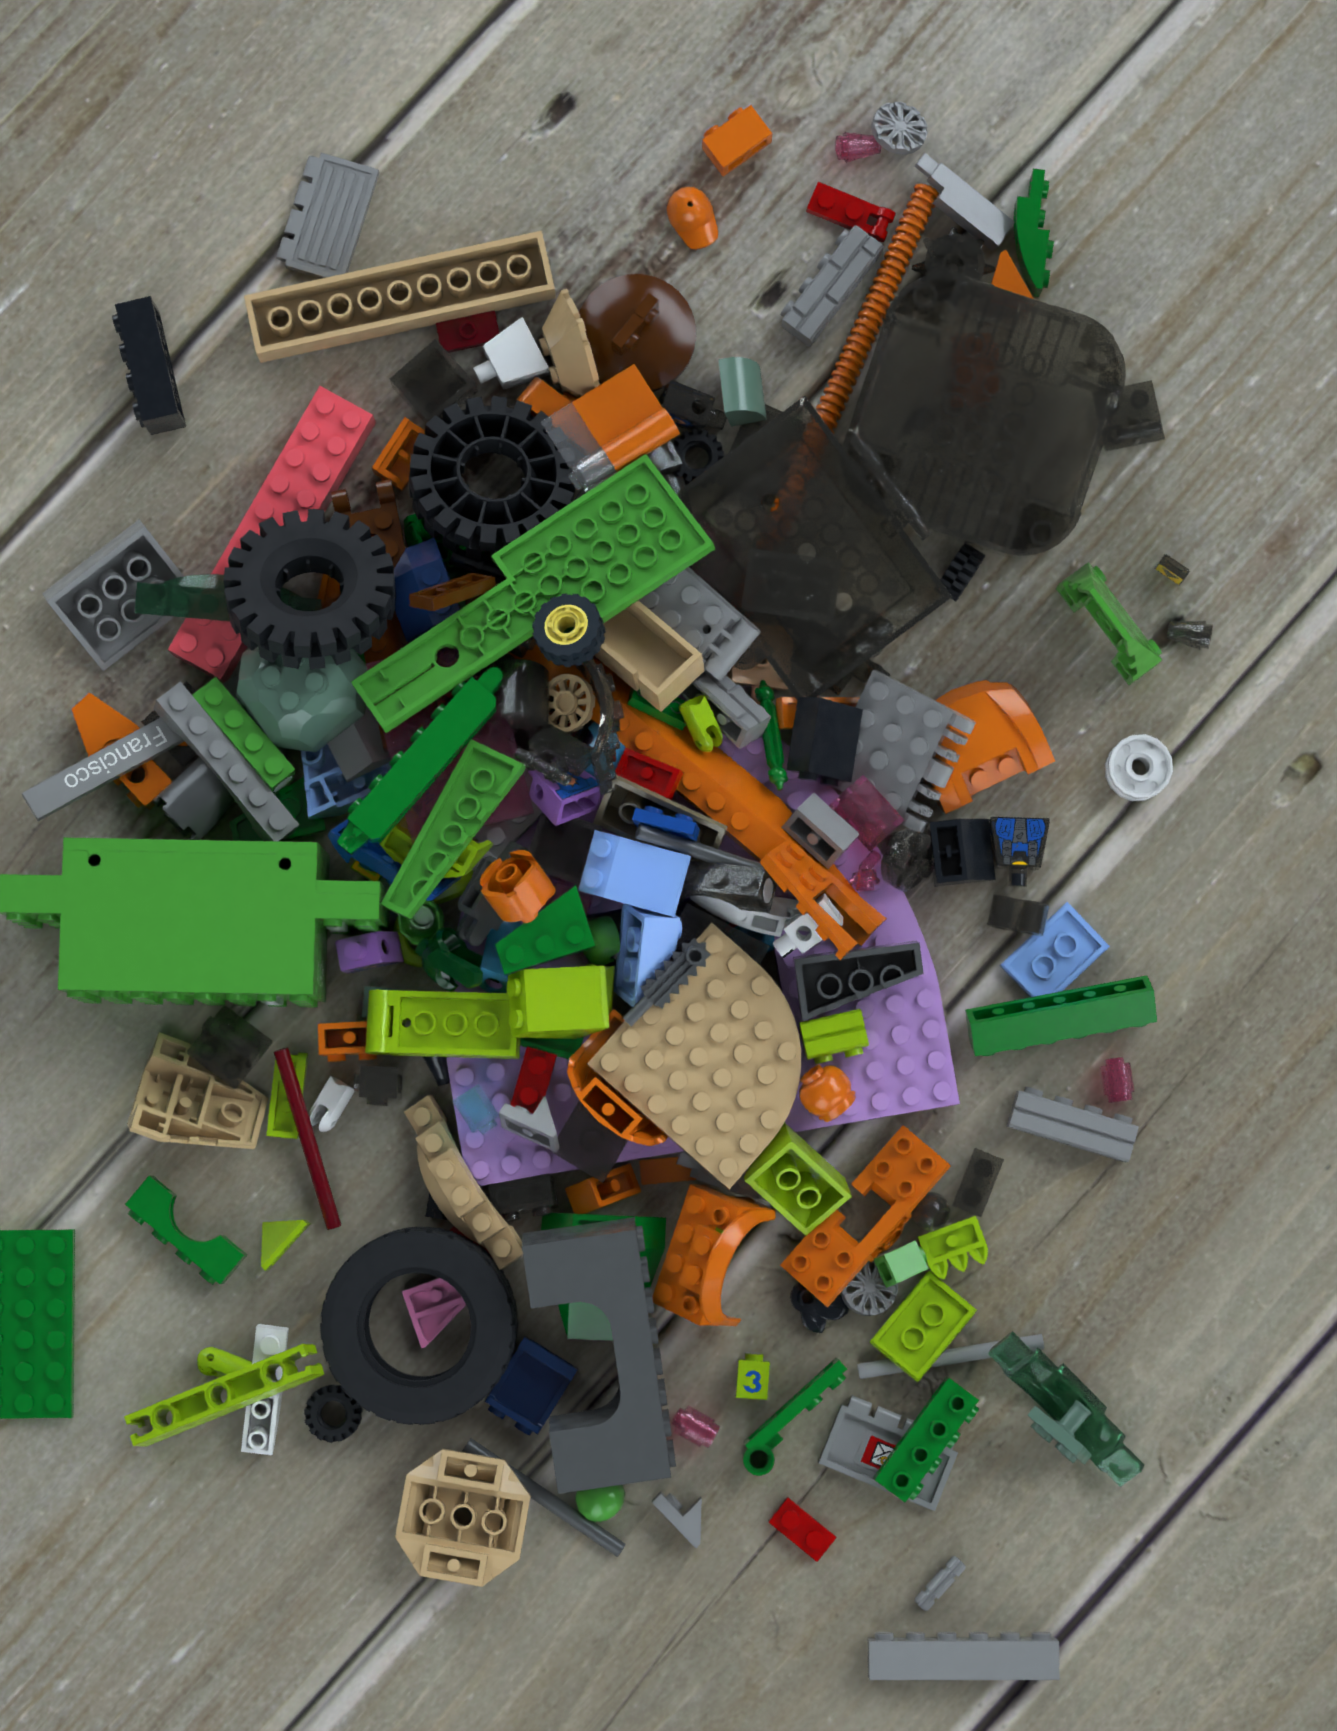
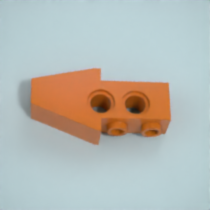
[71,693,172,810]

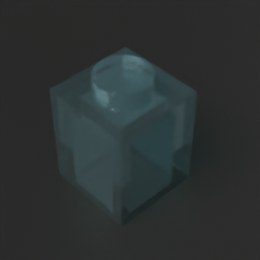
[452,1084,500,1135]

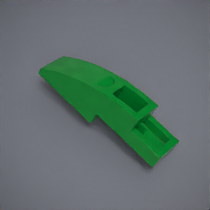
[1013,168,1054,297]

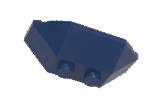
[394,538,461,662]

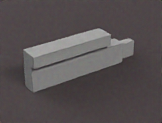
[914,153,1015,251]

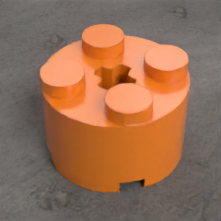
[480,850,556,923]

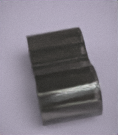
[987,895,1050,936]

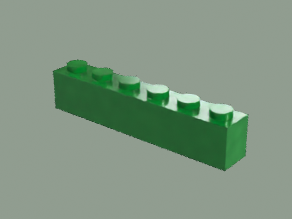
[965,975,1157,1056]

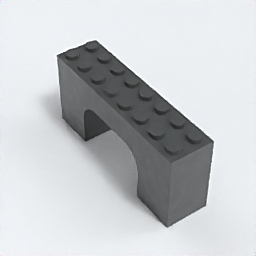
[522,1217,676,1494]

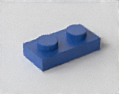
[632,806,700,842]

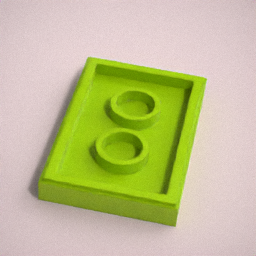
[869,1271,977,1383]

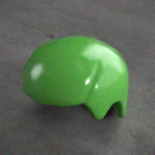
[397,900,444,945]
[583,916,620,966]
[575,1485,625,1522]

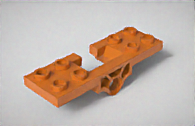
[780,1125,951,1308]

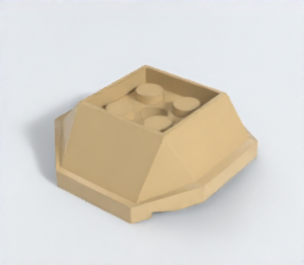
[395,1448,531,1587]

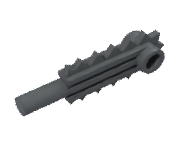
[623,937,711,1027]

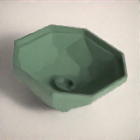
[236,647,369,752]

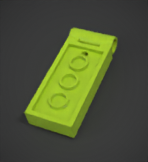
[365,989,520,1059]

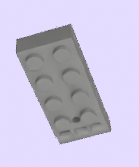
[639,567,761,680]

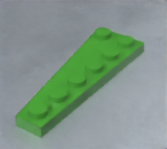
[381,739,526,920]

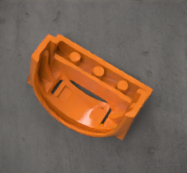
[652,1184,776,1327]

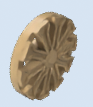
[540,674,595,733]

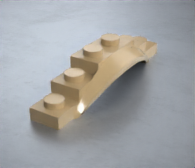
[404,1095,523,1270]

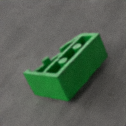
[495,885,596,976]

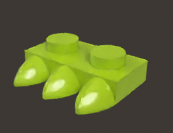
[917,1215,988,1279]

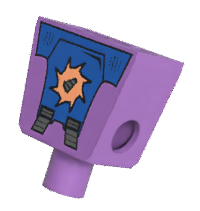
[528,760,605,826]
[335,931,404,974]

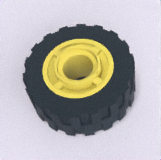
[532,593,606,667]

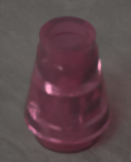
[835,132,881,163]

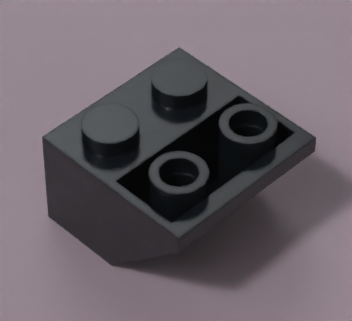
[927,819,996,887]

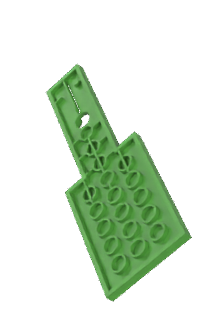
[351,454,715,733]

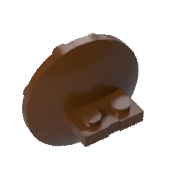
[579,274,696,392]

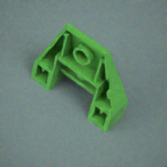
[1056,562,1162,686]

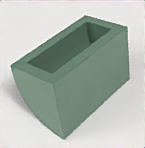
[718,357,767,427]

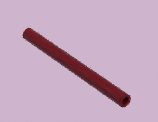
[273,1047,341,1230]

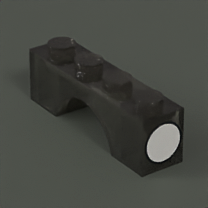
[679,861,777,913]

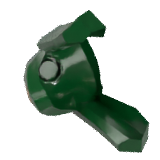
[415,928,500,992]

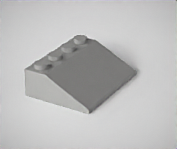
[42,519,199,671]

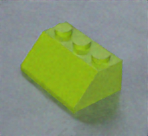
[744,1122,852,1236]

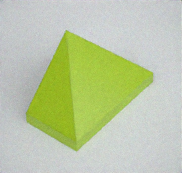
[261,1220,311,1271]

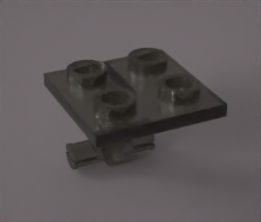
[1092,380,1165,452]

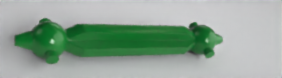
[755,680,788,791]

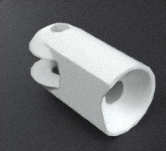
[308,1075,355,1132]

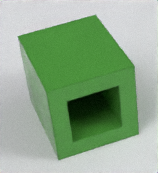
[874,1240,928,1288]

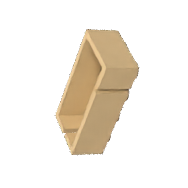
[594,600,705,712]

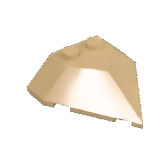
[538,289,600,398]

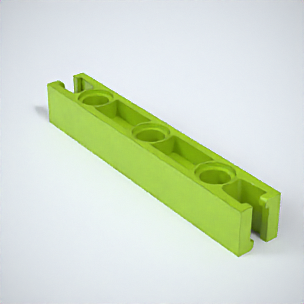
[124,1344,325,1447]

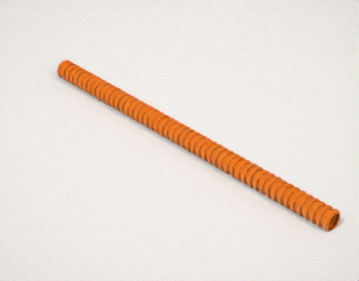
[729,184,939,621]

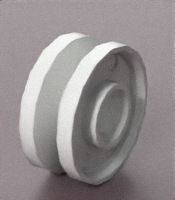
[1105,734,1173,801]

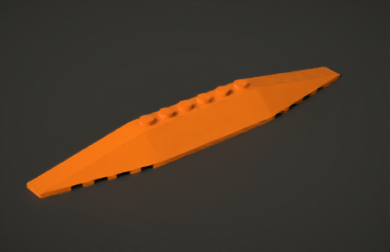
[507,636,873,946]

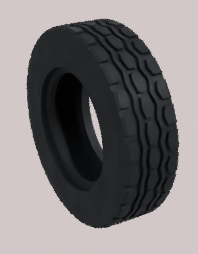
[320,1226,518,1425]

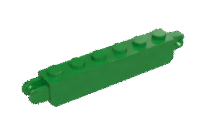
[337,666,504,855]

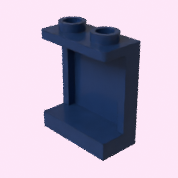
[485,1336,578,1436]

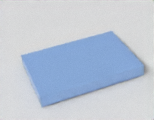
[1000,902,1110,997]

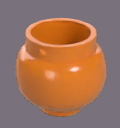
[799,1064,856,1122]

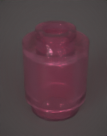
[1100,1057,1135,1103]
[671,1405,720,1448]

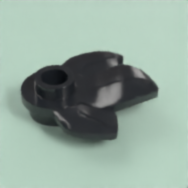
[790,1283,849,1333]

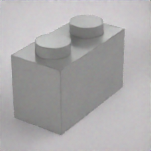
[781,793,860,869]

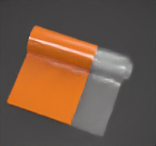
[541,364,680,493]

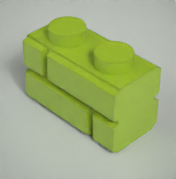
[799,1009,869,1065]

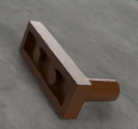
[409,573,496,611]

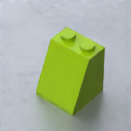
[507,966,610,1039]

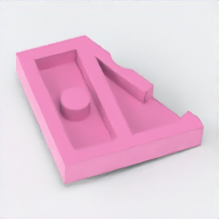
[402,1278,466,1348]

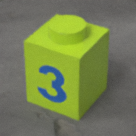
[735,1353,770,1400]

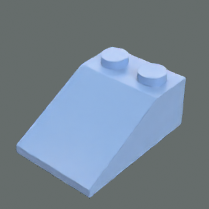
[578,830,691,917]
[613,903,682,1007]

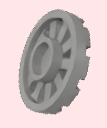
[871,102,928,155]
[841,1260,898,1316]

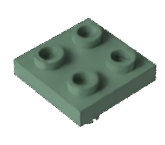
[1028,1400,1092,1465]

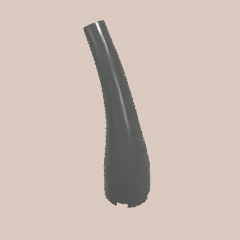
[152,714,249,840]

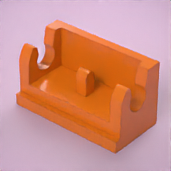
[372,417,425,491]

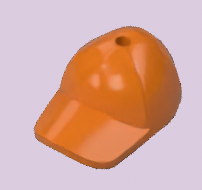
[666,187,718,250]

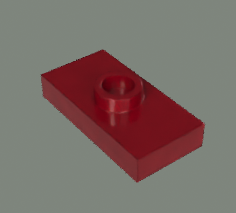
[436,310,499,354]

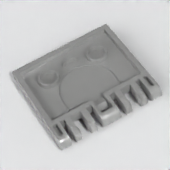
[834,670,976,834]

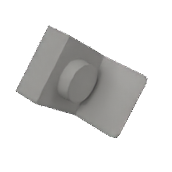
[499,1097,559,1152]
[652,1492,702,1548]

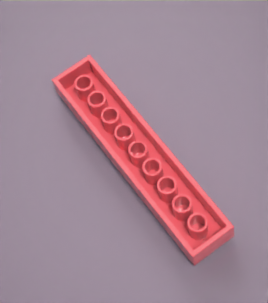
[168,386,376,683]

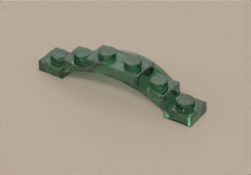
[135,574,322,622]
[988,1331,1145,1487]

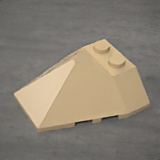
[127,1032,268,1149]

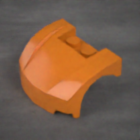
[931,680,1056,814]
[567,1009,668,1146]

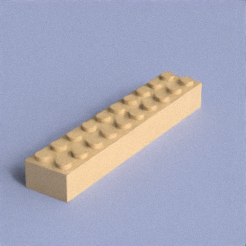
[244,231,556,363]

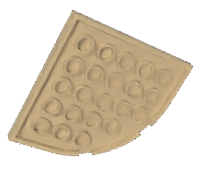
[587,922,801,1190]

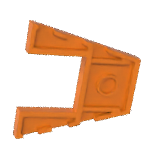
[759,839,887,960]

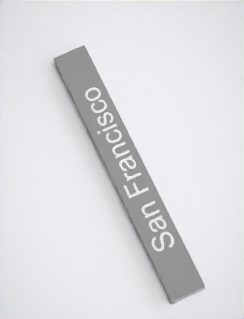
[22,675,244,822]

